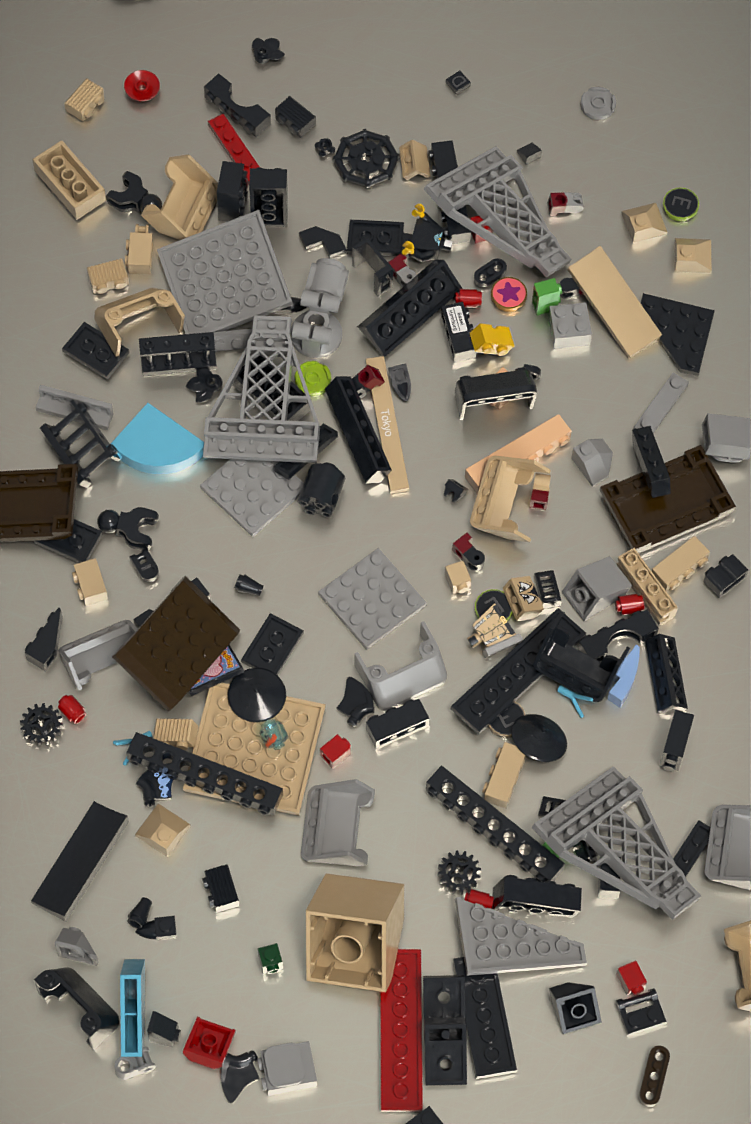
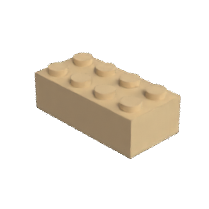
[32,140,106,220]

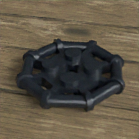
[332,129,400,188]

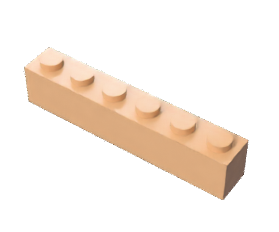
[465,414,572,494]

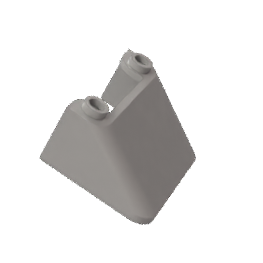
[301,779,375,866]
[705,805,751,890]

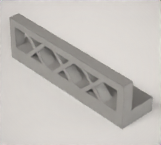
[36,385,113,430]

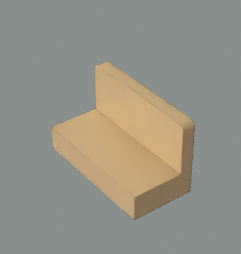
[399,139,431,180]

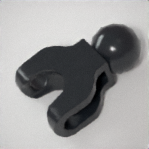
[106,171,162,212]
[97,507,159,550]

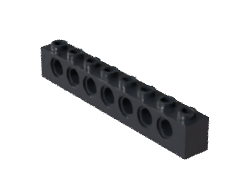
[126,732,283,816]
[426,765,565,882]

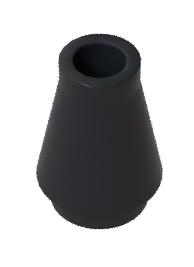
[234,574,264,596]
[127,897,152,929]

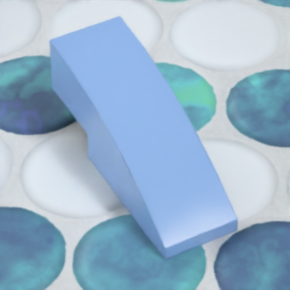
[608,645,640,708]

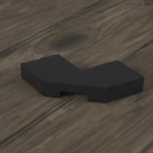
[299,226,347,258]

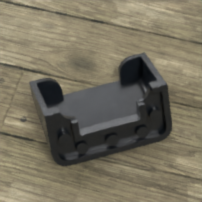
[34,967,120,1050]

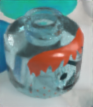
[259,719,288,750]

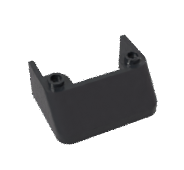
[455,367,537,419]
[534,610,630,702]

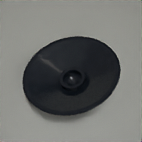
[228,668,286,722]
[512,714,567,762]

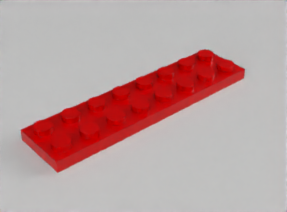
[381,949,423,1112]

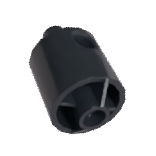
[298,462,346,518]

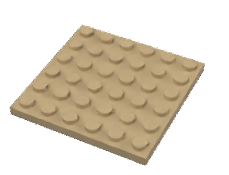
[183,683,326,816]

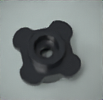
[315,138,335,157]

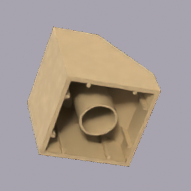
[306,873,404,992]

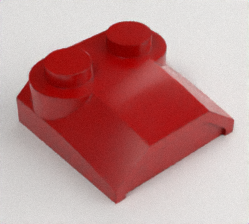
[183,1016,236,1069]

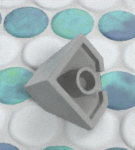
[571,439,613,487]
[55,927,98,966]

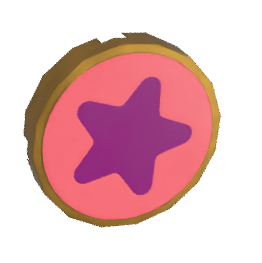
[491,277,527,312]

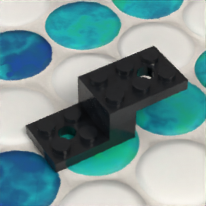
[423,975,467,1086]

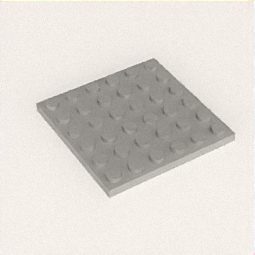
[157,210,293,334]

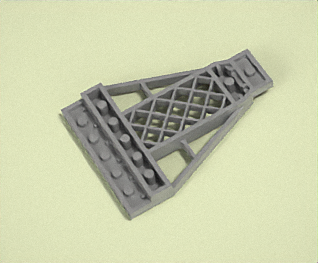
[424,146,572,277]
[203,315,320,463]
[532,766,701,920]

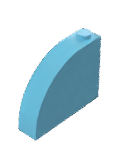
[111,403,204,474]
[120,959,145,1057]

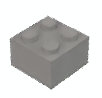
[548,303,592,349]

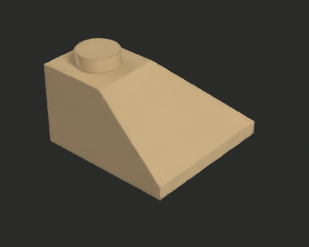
[622,203,668,243]
[675,238,712,273]
[135,804,191,857]

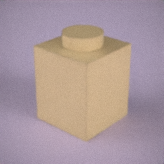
[445,561,471,594]

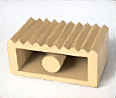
[64,78,104,121]
[87,258,129,294]
[153,718,198,750]

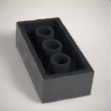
[249,167,288,227]
[233,356,311,421]

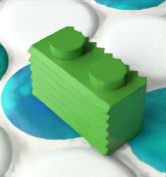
[532,278,562,315]

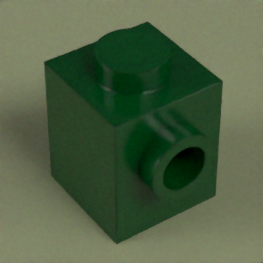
[258,943,283,974]

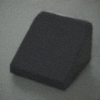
[517,143,542,164]

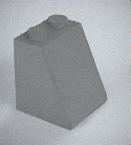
[562,556,632,621]

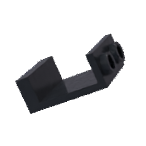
[352,238,393,296]

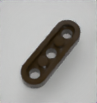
[639,1046,670,1107]

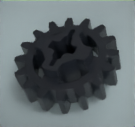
[20,703,63,746]
[437,850,481,895]

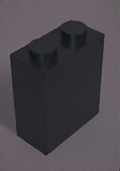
[659,710,694,771]

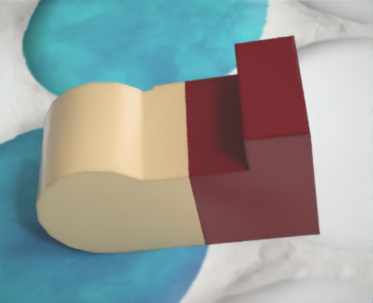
[529,473,551,510]

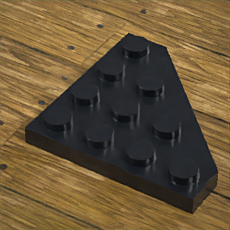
[641,293,715,376]

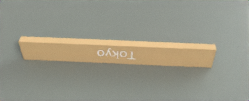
[365,356,409,494]

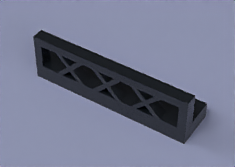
[645,634,688,713]

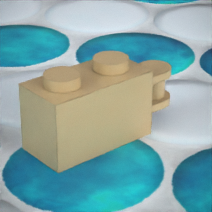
[125,224,153,274]

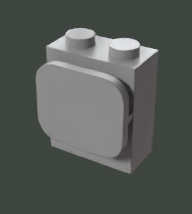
[702,413,751,463]
[257,1041,317,1096]

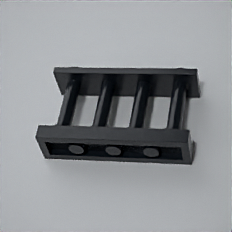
[139,332,217,376]
[40,399,120,488]

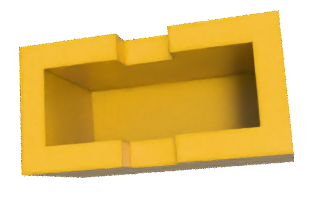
[470,323,514,356]

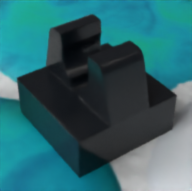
[444,479,469,502]

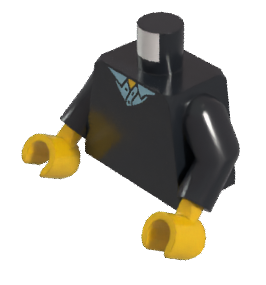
[402,204,453,262]

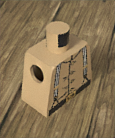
[467,604,516,648]

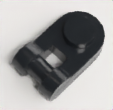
[129,548,159,582]

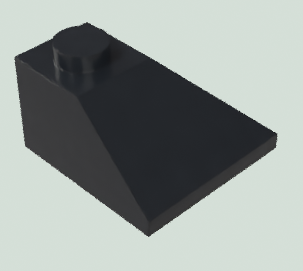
[549,982,602,1034]

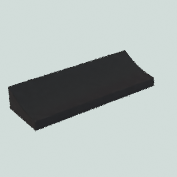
[357,259,463,357]
[31,801,129,922]

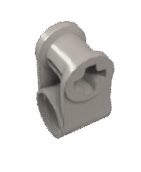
[115,1047,156,1080]

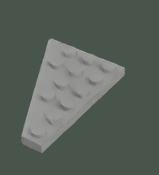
[455,897,587,976]

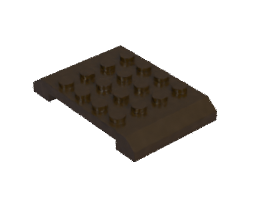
[600,445,736,553]
[0,464,78,542]
[112,576,240,711]

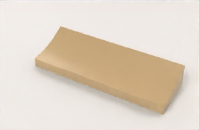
[567,246,662,359]

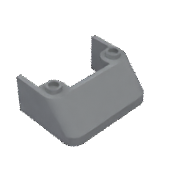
[58,620,137,690]
[354,621,447,711]

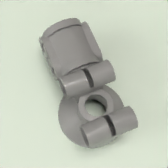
[291,258,349,358]

